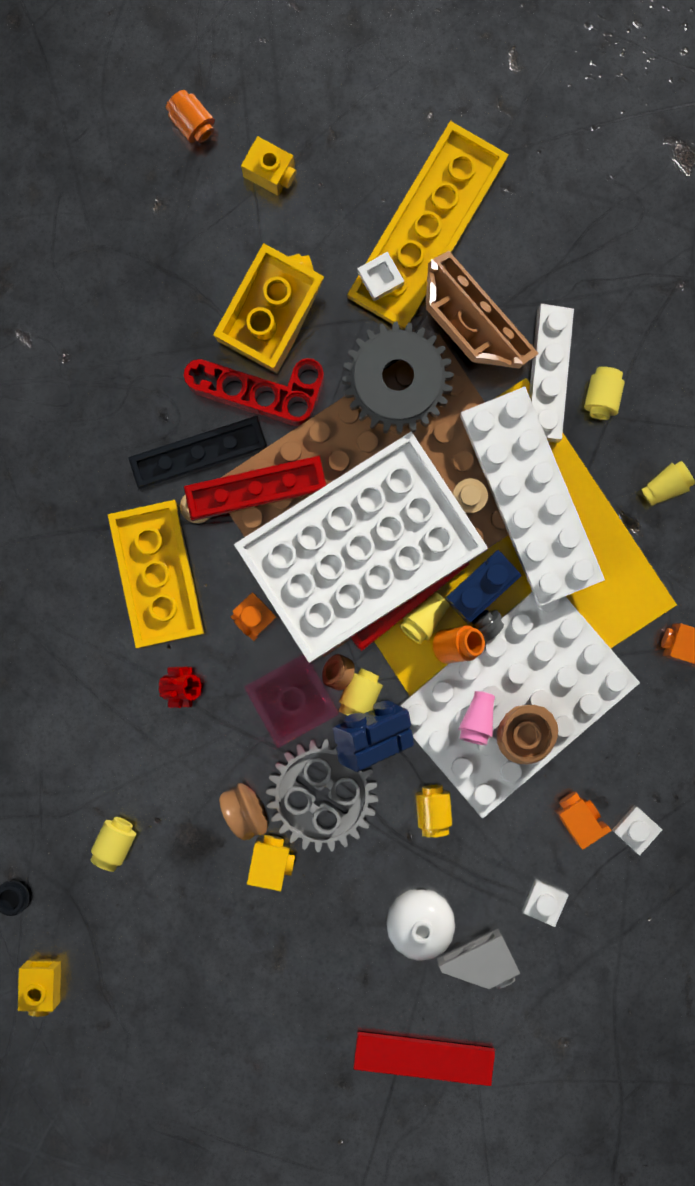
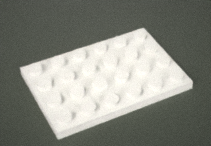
[234,431,488,663]
[399,592,640,819]

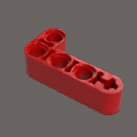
[184,358,324,427]

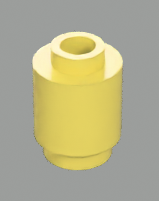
[584,367,625,420]
[339,668,383,716]
[90,817,136,872]

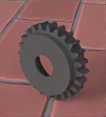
[342,321,454,435]

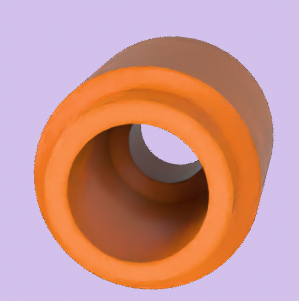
[165,90,215,143]
[433,626,485,664]

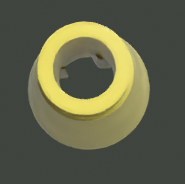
[641,461,695,506]
[400,592,450,644]

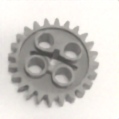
[266,739,378,852]

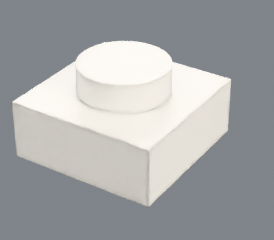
[357,252,404,301]
[612,805,662,855]
[522,879,569,927]

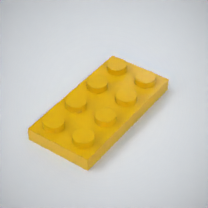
[108,500,205,648]

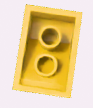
[213,243,324,374]

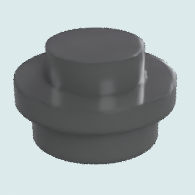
[472,610,504,642]

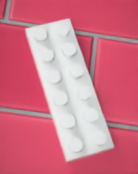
[460,387,605,607]

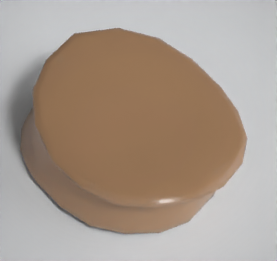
[497,705,558,765]
[219,783,268,840]

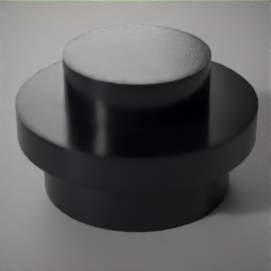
[0,881,29,916]

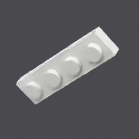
[529,304,574,443]

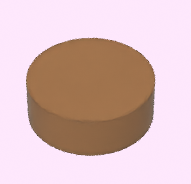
[322,654,355,690]

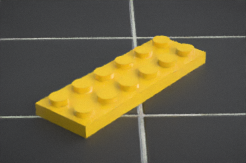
[347,121,509,330]

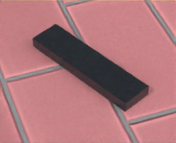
[128,416,268,491]

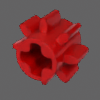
[159,667,201,708]

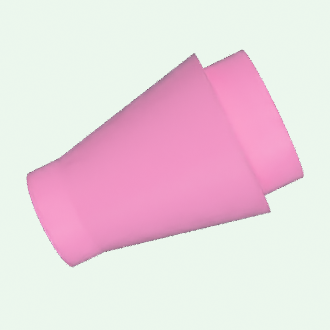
[458,691,495,746]

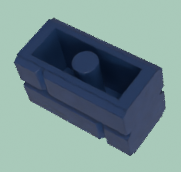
[445,550,522,624]
[333,701,414,772]

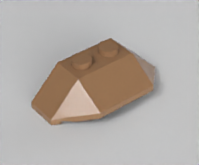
[426,251,539,368]

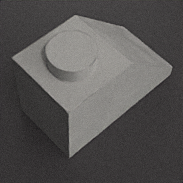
[437,929,520,989]

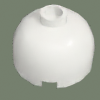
[386,889,455,961]

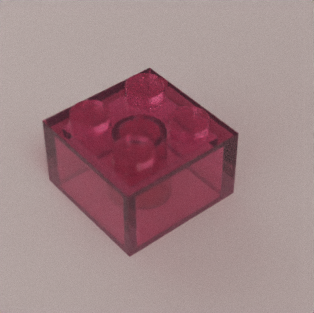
[244,654,340,748]

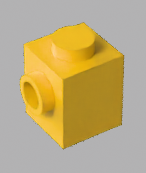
[241,136,297,196]
[247,835,295,891]
[18,961,61,1017]

